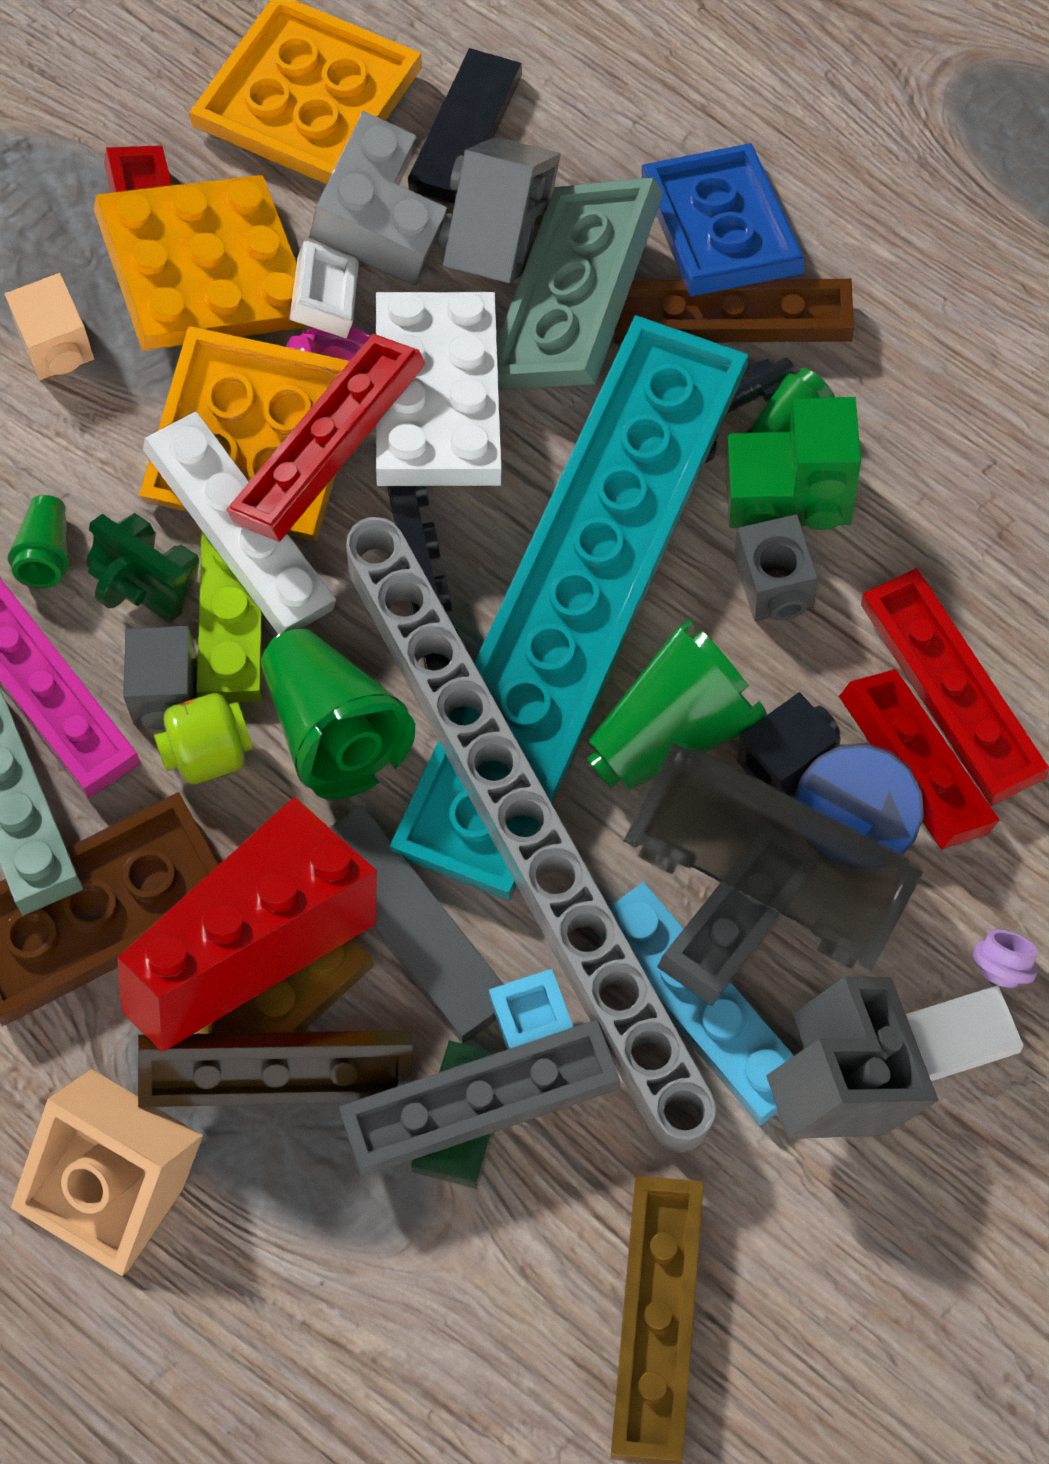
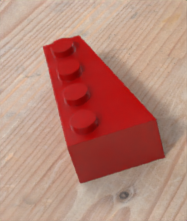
[117,797,377,1053]

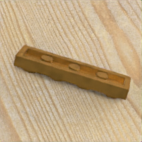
[611,1175,704,1464]

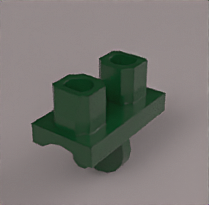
[86,513,199,623]

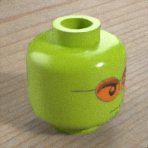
[154,693,253,785]

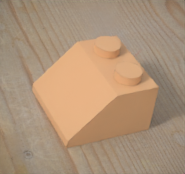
[10,1069,203,1276]

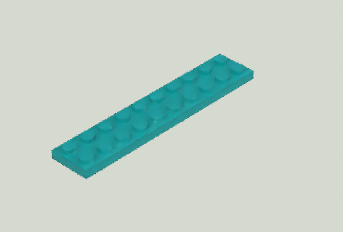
[389,315,748,901]

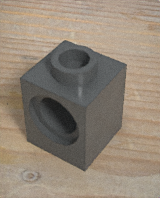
[734,514,818,621]

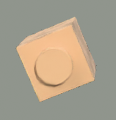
[5,273,95,381]

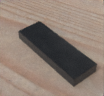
[408,48,522,203]

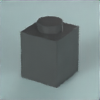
[123,626,197,729]

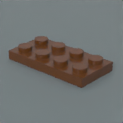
[0,792,219,1027]

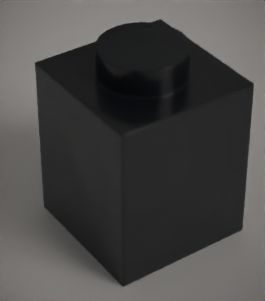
[737,692,841,807]

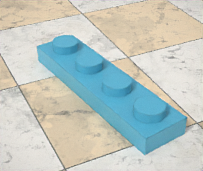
[594,882,794,1126]

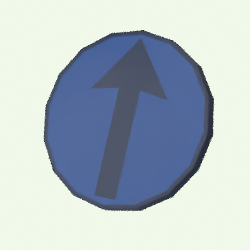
[794,743,924,871]

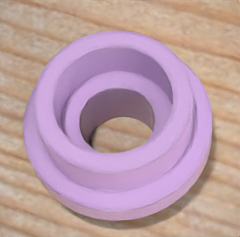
[972,929,1039,988]

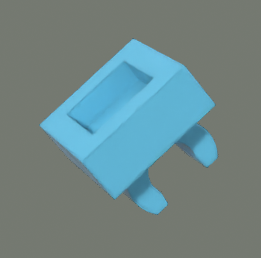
[489,969,573,1049]

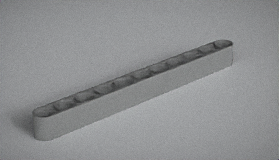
[346,517,716,1153]

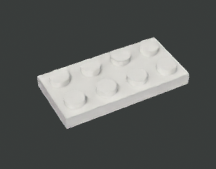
[376,292,501,486]

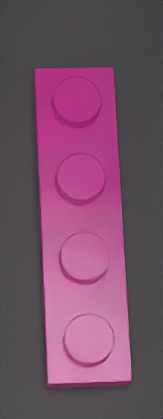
[0,578,141,799]

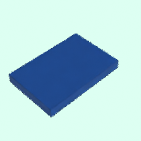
[642,143,805,297]

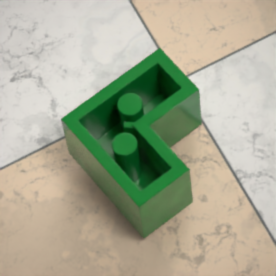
[726,397,861,530]

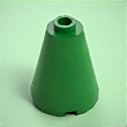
[586,619,767,791]
[261,629,416,800]

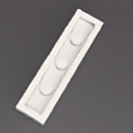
[143,412,336,634]

